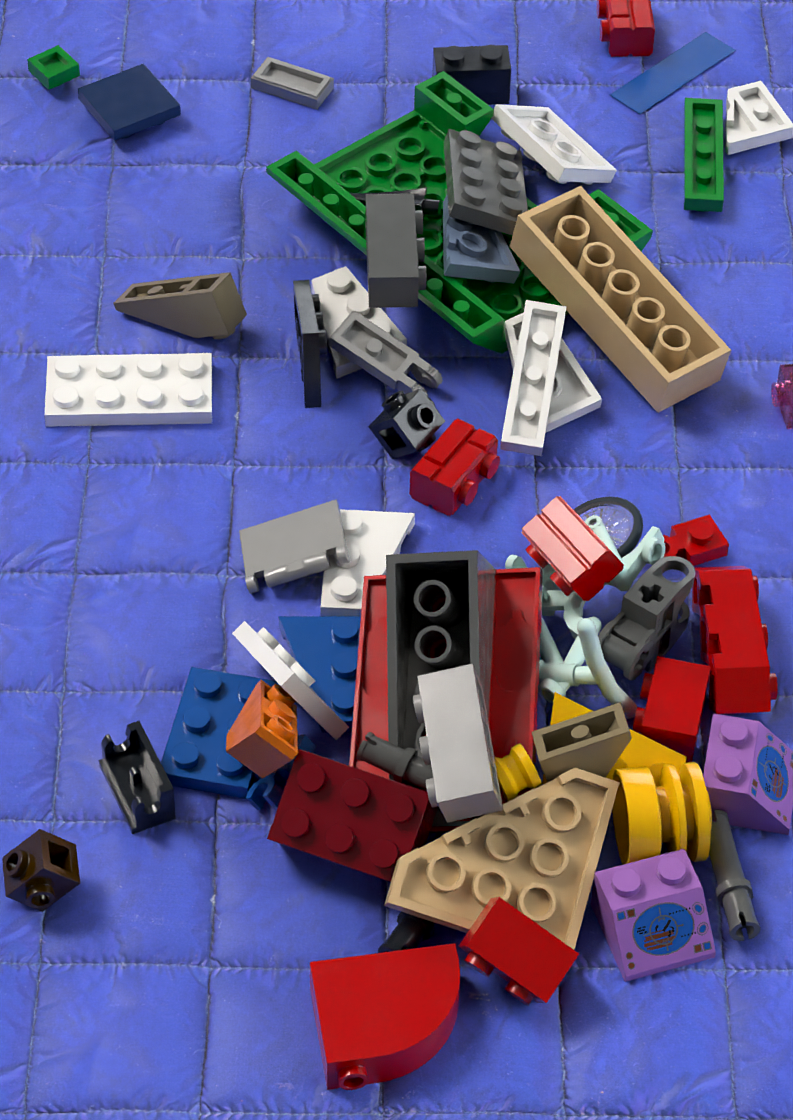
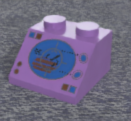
[703,714,793,835]
[591,849,716,982]

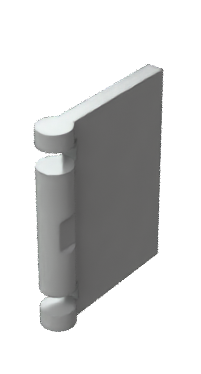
[239,499,350,594]

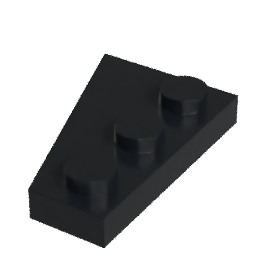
[293,280,327,408]

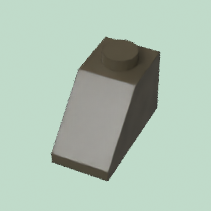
[532,702,632,782]

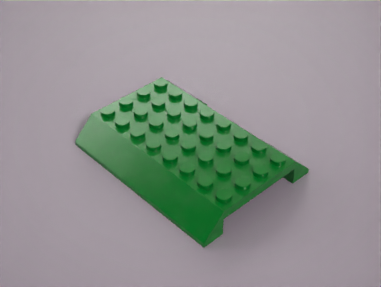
[266,71,653,354]

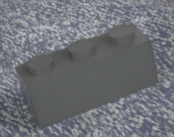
[365,194,426,308]

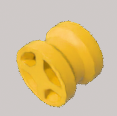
[494,743,542,802]

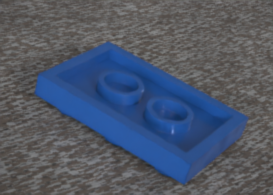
[161,667,279,799]

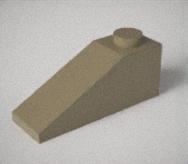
[113,272,247,339]

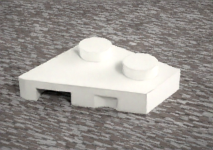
[725,81,793,155]

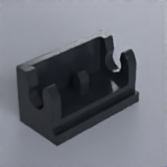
[98,720,176,834]

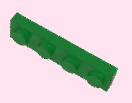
[684,98,724,212]

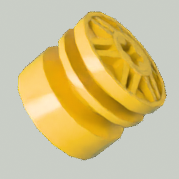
[612,762,712,865]

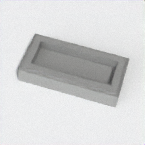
[251,57,334,110]

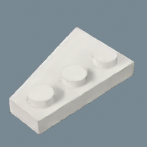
[504,313,602,433]
[232,621,349,740]

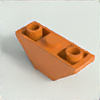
[226,680,298,778]

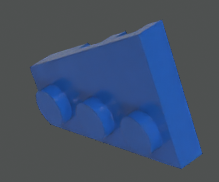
[278,616,361,732]

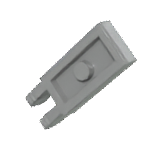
[328,311,443,396]

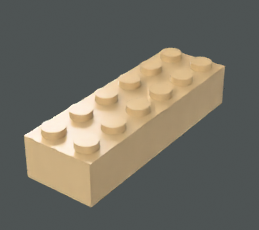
[510,186,731,413]

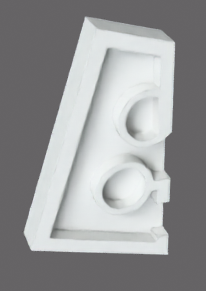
[311,266,407,379]
[321,509,415,616]

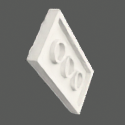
[45,353,212,427]

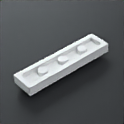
[500,300,567,456]

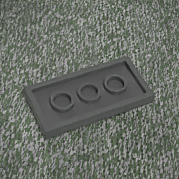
[444,129,528,235]

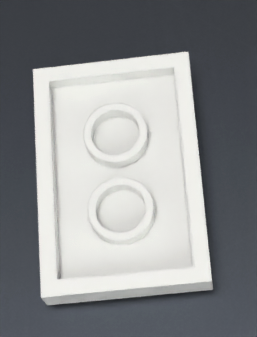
[491,104,617,185]

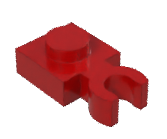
[663,514,729,566]

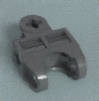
[598,556,695,681]

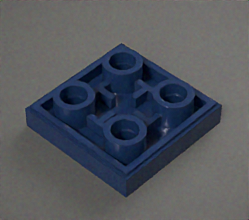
[78,64,181,141]

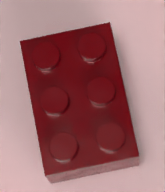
[267,748,438,882]

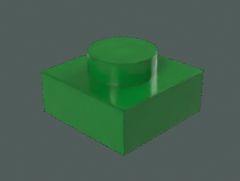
[27,45,80,90]

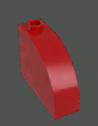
[310,943,460,1090]

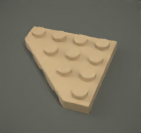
[384,768,620,950]

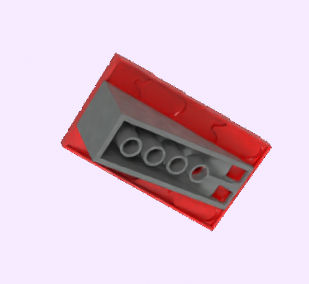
[349,550,543,833]

